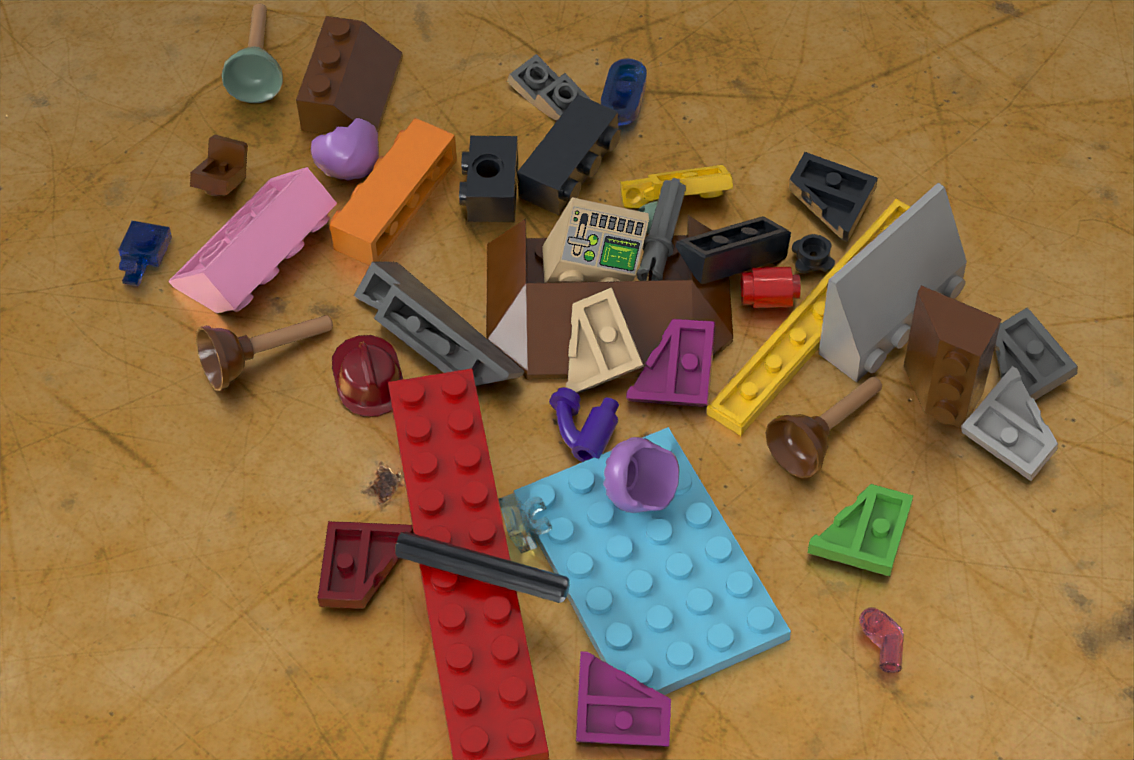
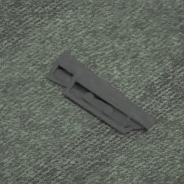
[354,262,524,386]

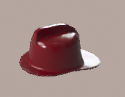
[332,335,403,417]

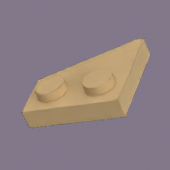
[566,288,644,394]

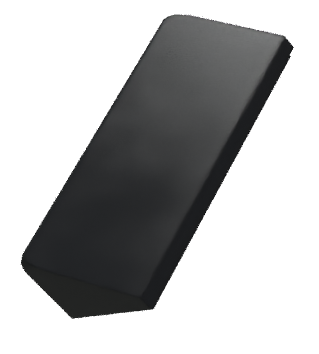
[676,216,791,284]

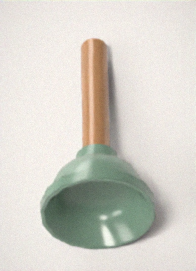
[221,3,283,103]

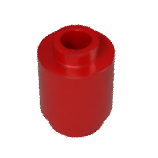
[741,266,801,309]

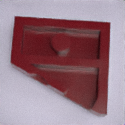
[317,521,413,609]

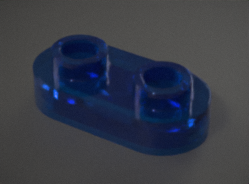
[601,58,647,126]

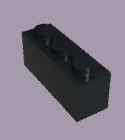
[517,94,621,215]

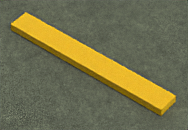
[707,198,911,436]

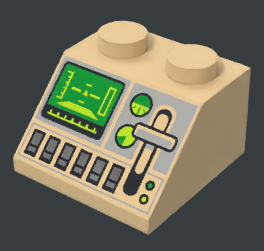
[542,197,649,283]

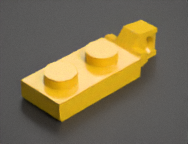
[620,165,733,208]

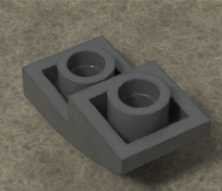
[507,54,591,121]

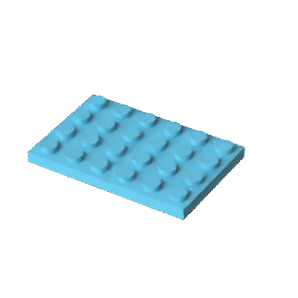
[514,427,791,695]

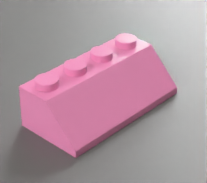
[168,167,337,313]

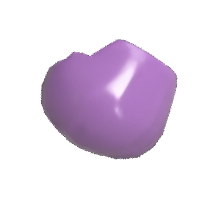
[311,118,379,180]
[603,437,680,513]

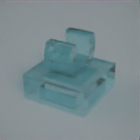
[498,493,552,554]

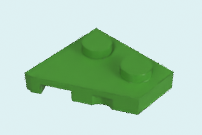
[807,484,914,577]

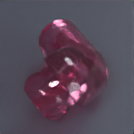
[859,607,904,673]

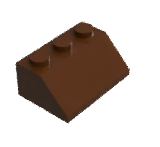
[296,16,403,134]
[903,285,1002,429]

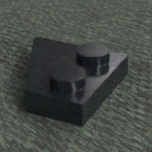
[788,152,878,242]

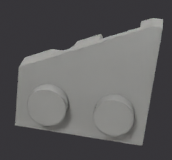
[961,366,1058,481]

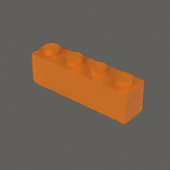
[329,118,457,266]

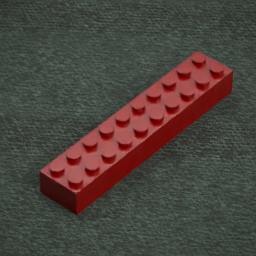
[388,368,549,760]

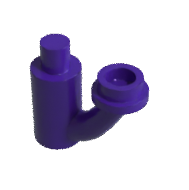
[549,387,619,462]

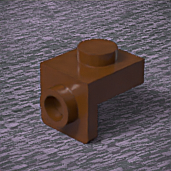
[190,135,248,196]

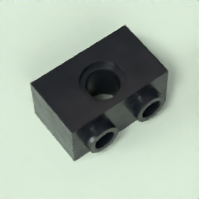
[459,135,519,222]

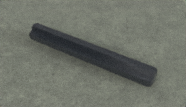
[395,531,570,603]

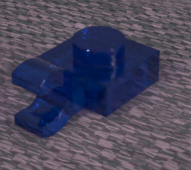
[118,221,172,286]

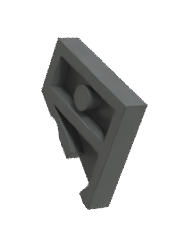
[995,307,1078,400]

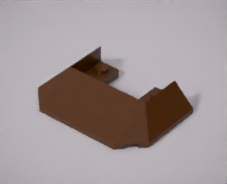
[486,215,733,380]

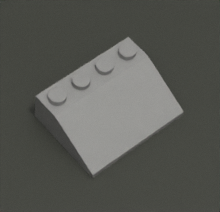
[819,183,967,382]

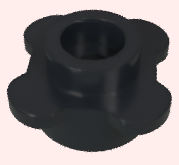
[792,234,835,274]

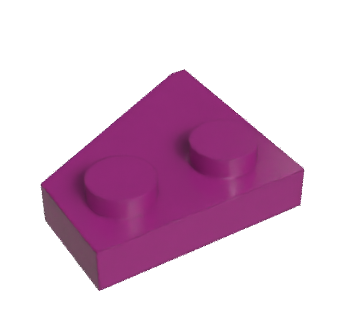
[626,319,716,407]
[576,651,671,747]

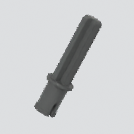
[636,178,686,281]

